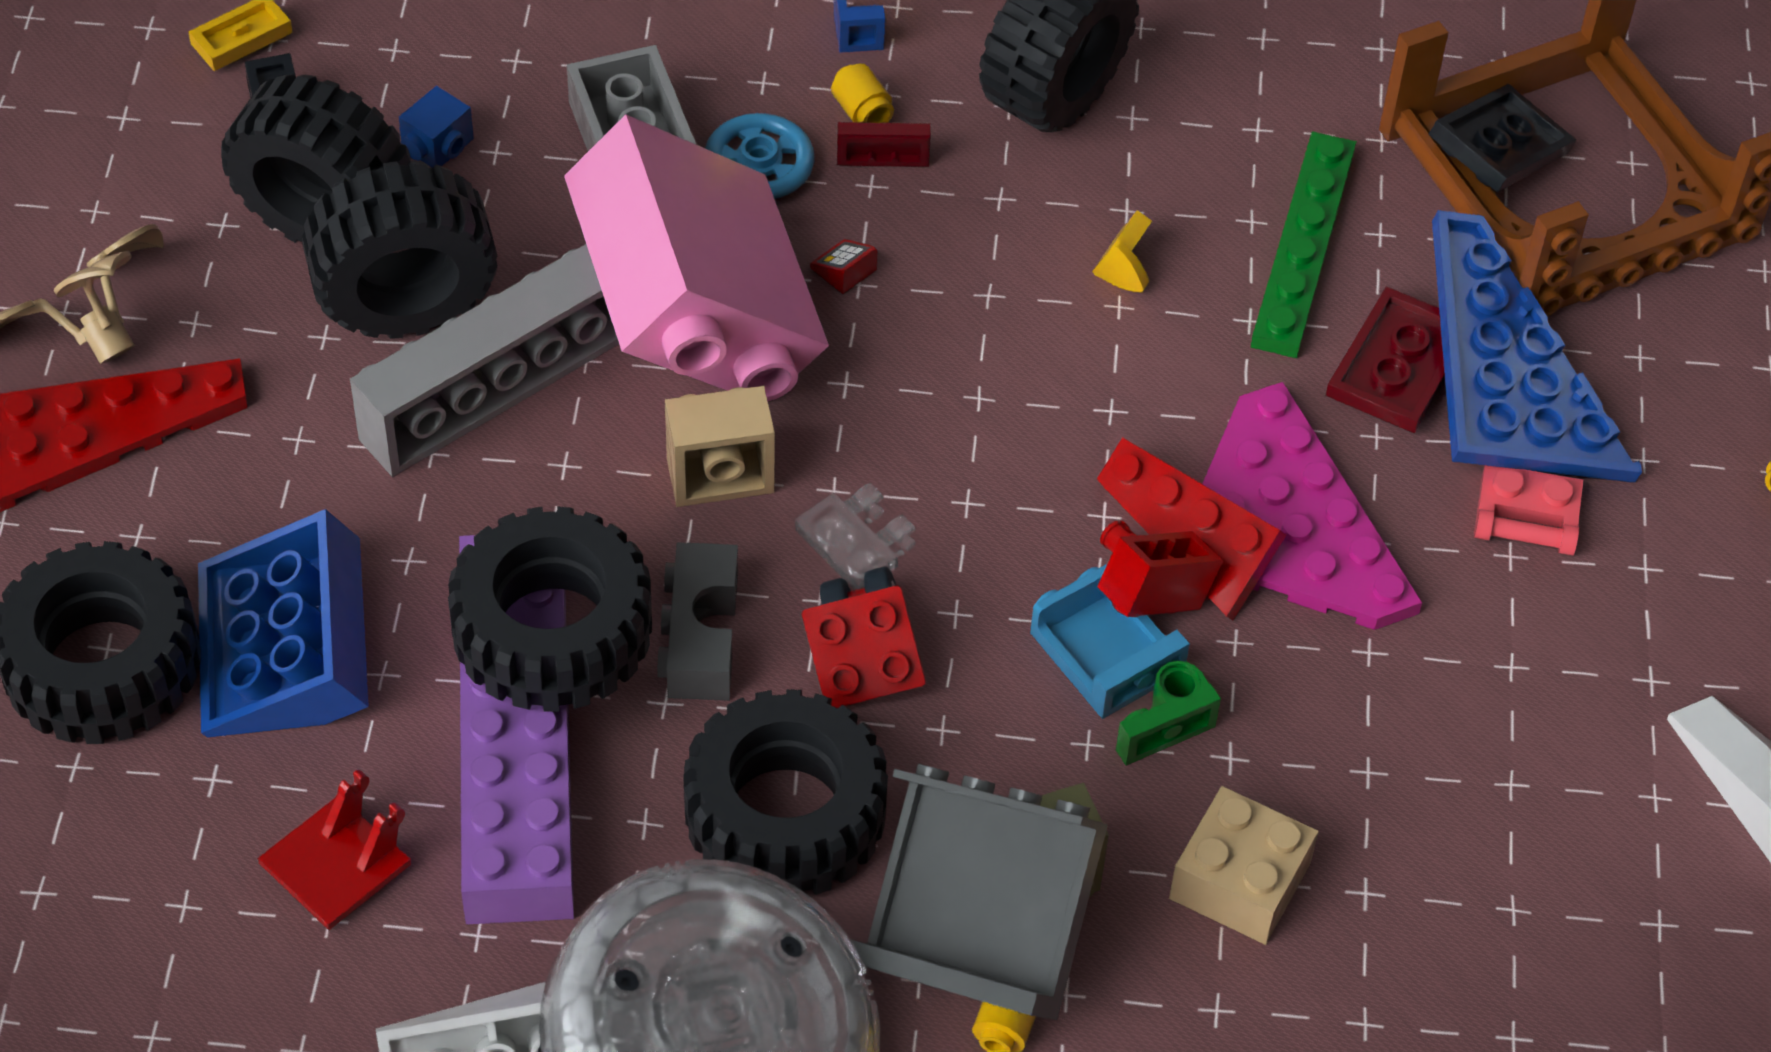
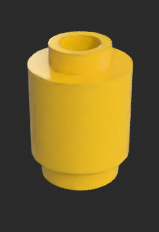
[831,64,894,123]
[972,1002,1036,1052]

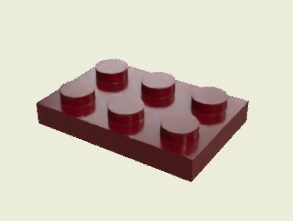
[1326,286,1445,434]

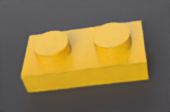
[188,0,293,71]

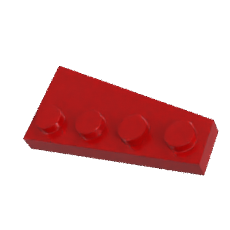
[1096,437,1286,621]

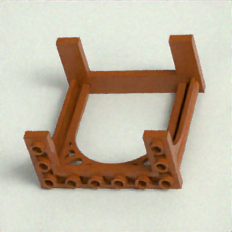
[1379,0,1771,316]

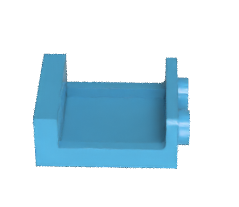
[1030,564,1190,719]

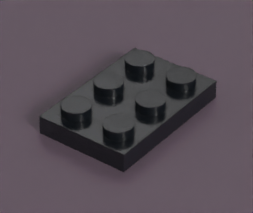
[1428,84,1577,192]

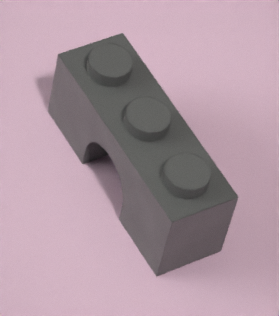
[657,542,738,701]

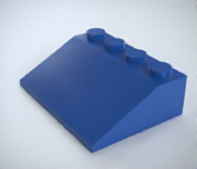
[198,509,369,738]

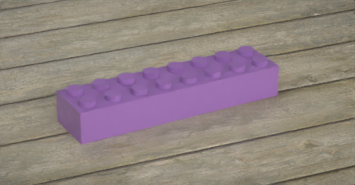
[459,535,574,924]

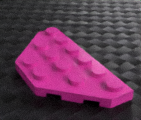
[1202,382,1422,630]

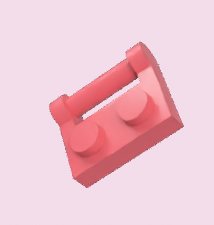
[1474,465,1583,556]

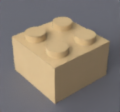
[665,386,775,507]
[1169,786,1319,945]

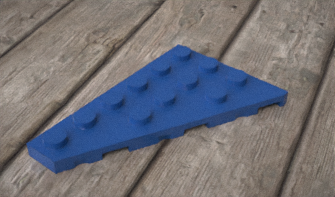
[1432,210,1642,483]

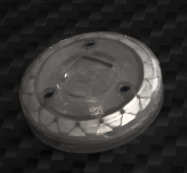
[539,859,880,1052]

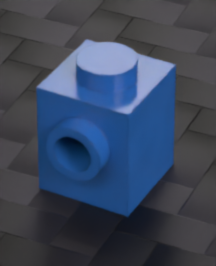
[398,85,474,168]

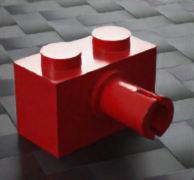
[1097,520,1223,617]

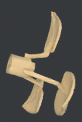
[0,224,163,364]

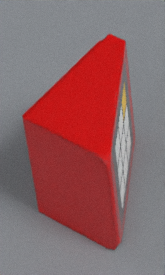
[810,239,878,294]

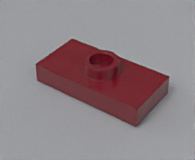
[837,122,931,167]

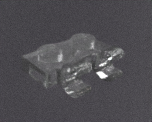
[795,483,916,590]

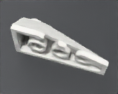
[1667,696,1771,863]
[376,980,610,1052]

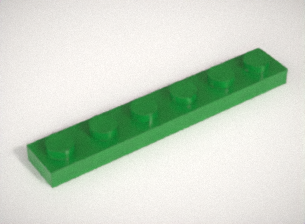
[1250,131,1357,359]

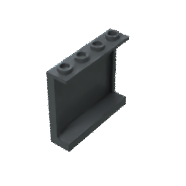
[846,764,1108,1020]

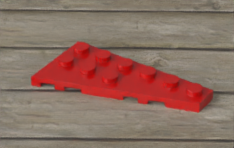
[0,358,248,512]

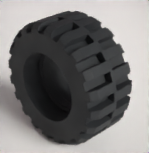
[979,0,1139,132]
[221,74,411,243]
[302,161,498,339]
[448,506,652,712]
[0,541,201,744]
[683,689,888,899]

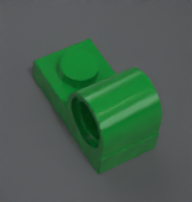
[1116,661,1221,766]

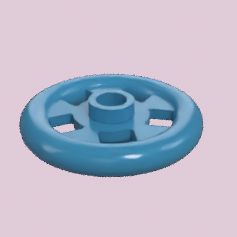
[705,113,815,199]

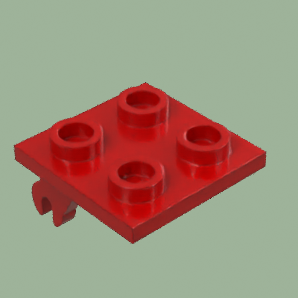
[258,770,411,930]

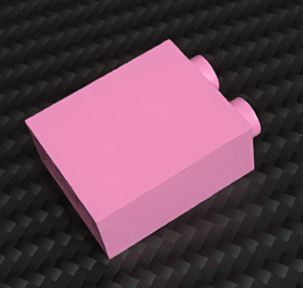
[564,114,829,401]

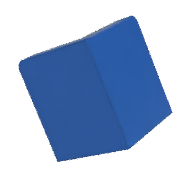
[834,0,885,53]

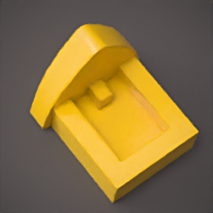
[1092,210,1152,293]

